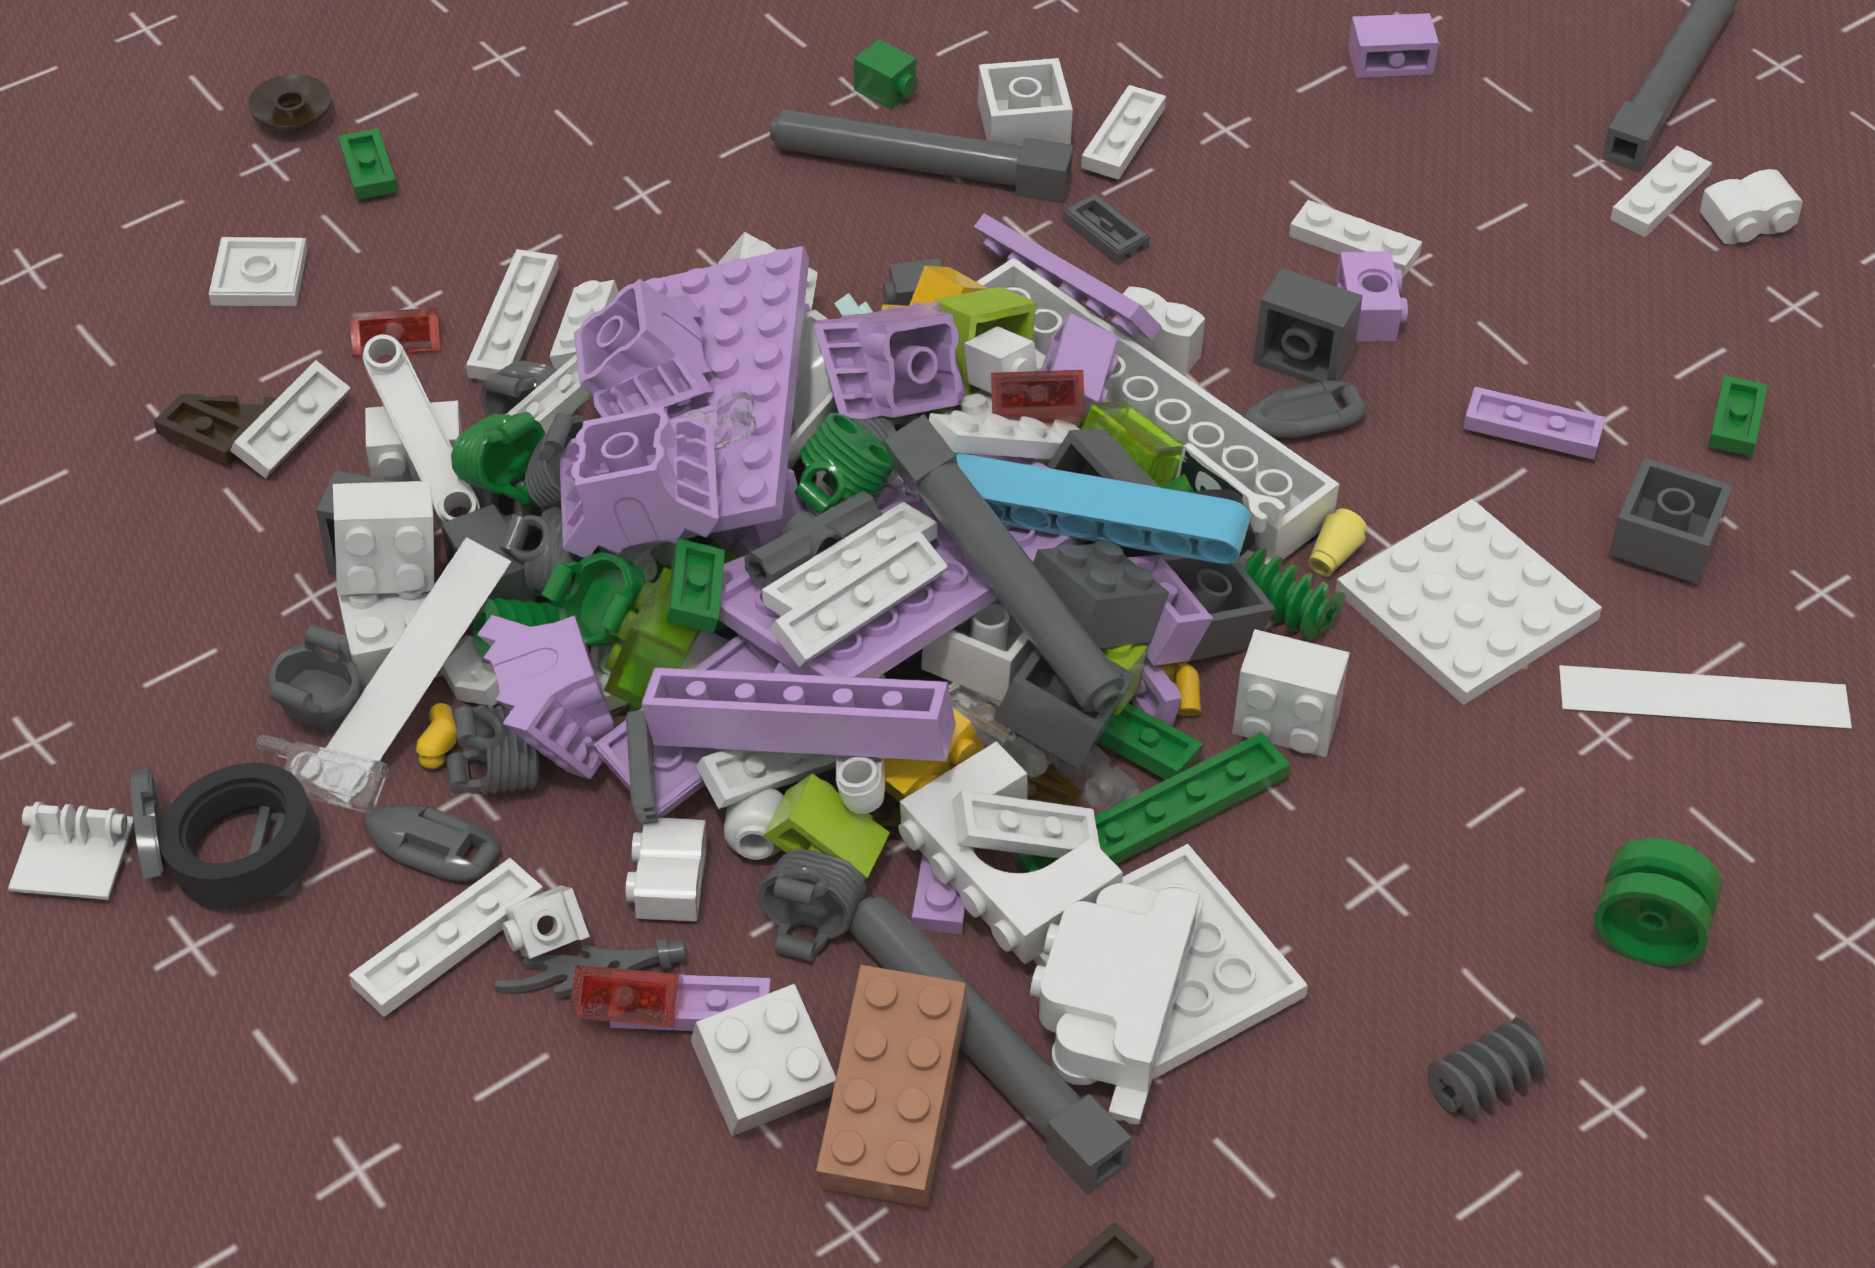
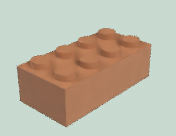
[816,965,968,1208]

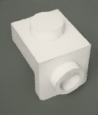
[440,635,500,706]

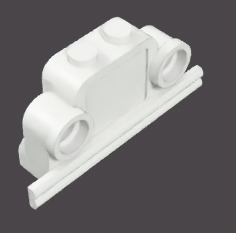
[1030,883,1204,1124]

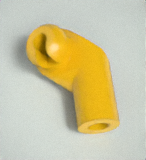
[1160,662,1201,717]
[416,703,458,769]

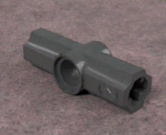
[744,491,882,591]

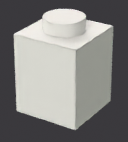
[964,326,1038,395]

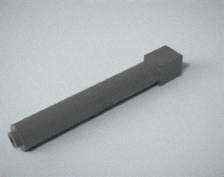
[1602,0,1738,172]
[770,109,1073,203]
[884,414,1125,713]
[849,896,1132,1195]

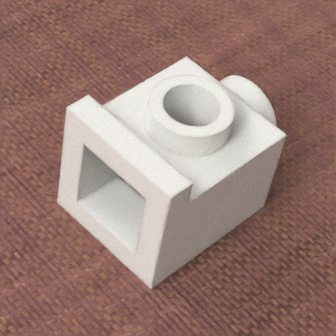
[502,885,590,959]

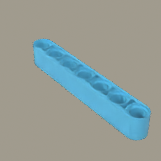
[921,453,1251,564]

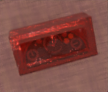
[350,308,440,357]
[991,370,1085,423]
[569,964,684,1028]

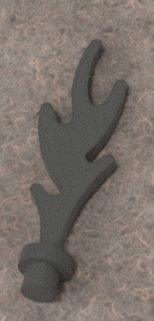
[494,938,686,999]

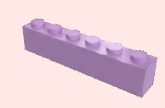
[641,668,956,761]

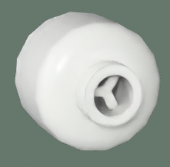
[724,788,784,860]

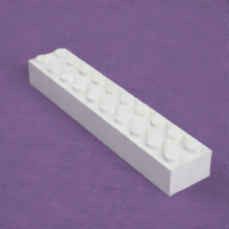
[977,258,1339,560]

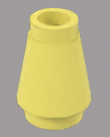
[1307,508,1367,577]

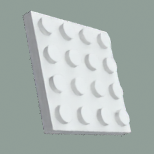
[1335,499,1602,705]
[1033,844,1308,1080]

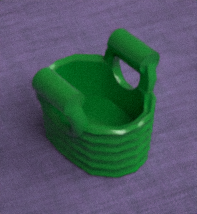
[451,412,546,504]
[794,413,895,515]
[542,552,647,646]

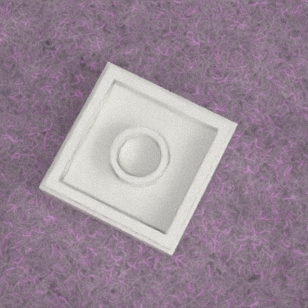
[209,237,308,306]

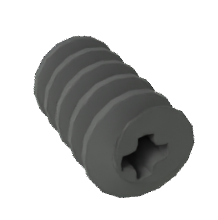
[1427,1016,1548,1118]

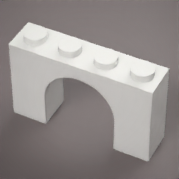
[899,741,1123,964]

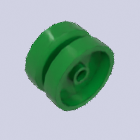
[1594,838,1722,967]

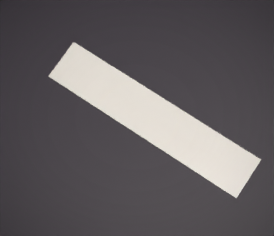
[305,537,512,805]
[1559,665,1852,729]

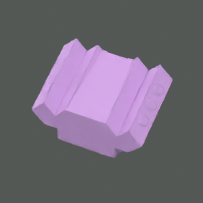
[574,279,714,418]
[813,302,967,419]
[560,406,719,558]
[477,615,615,779]

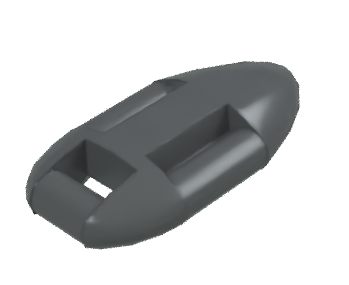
[1243,380,1367,438]
[365,804,500,882]

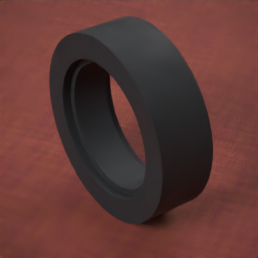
[159,763,320,908]

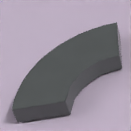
[130,766,167,879]

